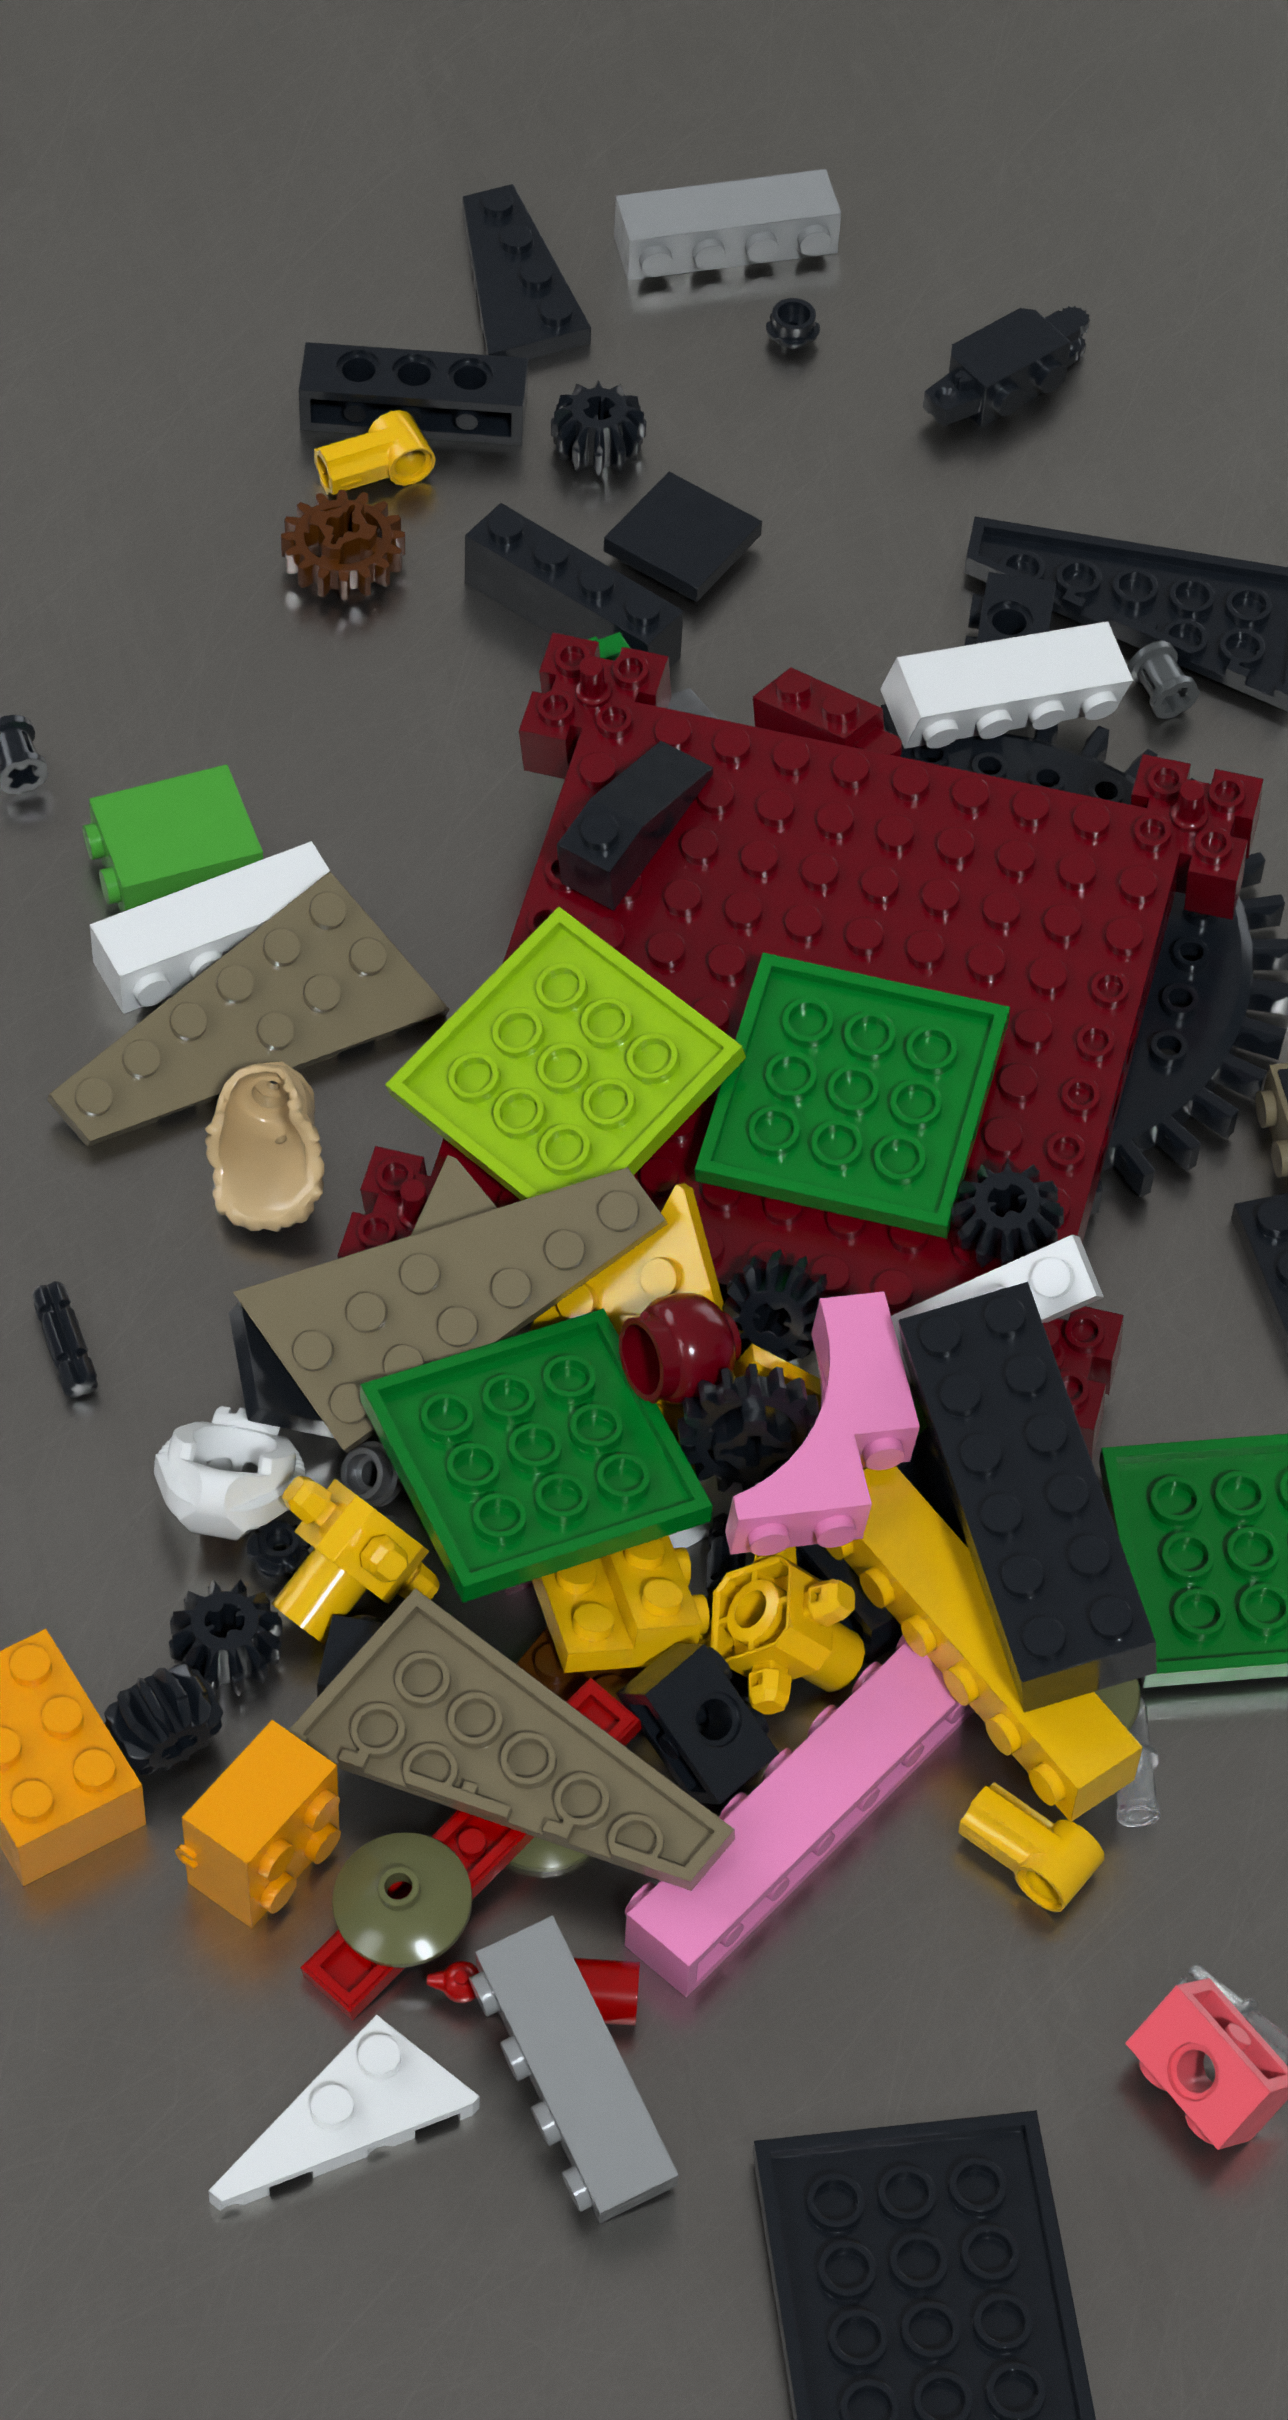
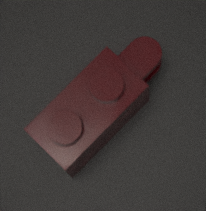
[753,667,902,757]

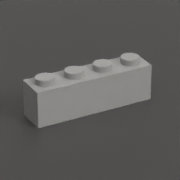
[614,169,841,281]
[469,1915,679,2224]

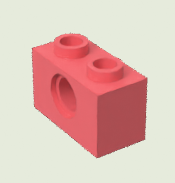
[1125,1978,1288,2150]

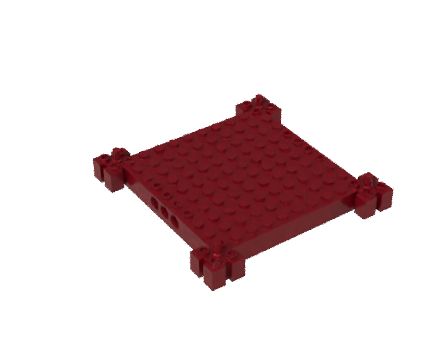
[337,632,1264,1461]

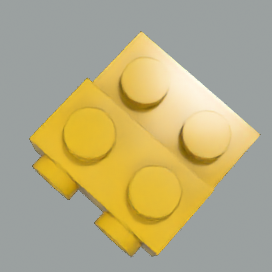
[532,1535,710,1673]

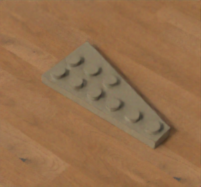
[47,871,450,1147]
[233,1167,668,1453]
[288,1589,735,1891]

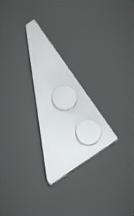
[208,2015,480,2211]

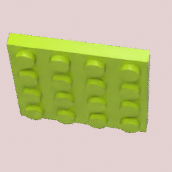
[385,907,746,1201]

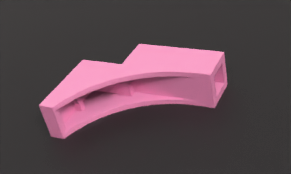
[725,1291,920,1556]

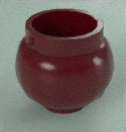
[619,1293,741,1404]

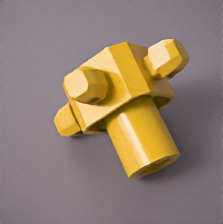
[271,1476,440,1645]
[698,1547,865,1715]

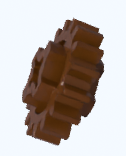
[281,490,405,600]

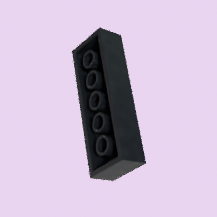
[899,1282,1157,1713]

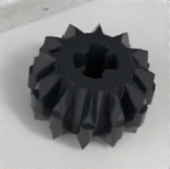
[551,380,646,476]
[952,1158,1064,1268]
[722,1249,833,1361]
[169,1579,283,1696]
[104,1664,224,1775]

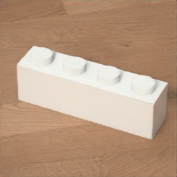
[880,621,1133,749]
[90,841,330,1014]

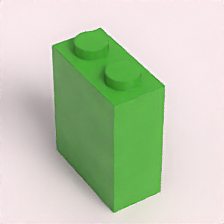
[82,764,263,912]

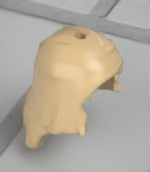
[205,1062,324,1232]

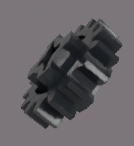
[677,1364,820,1492]

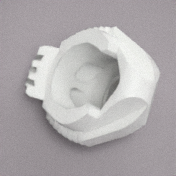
[154,1406,306,1541]

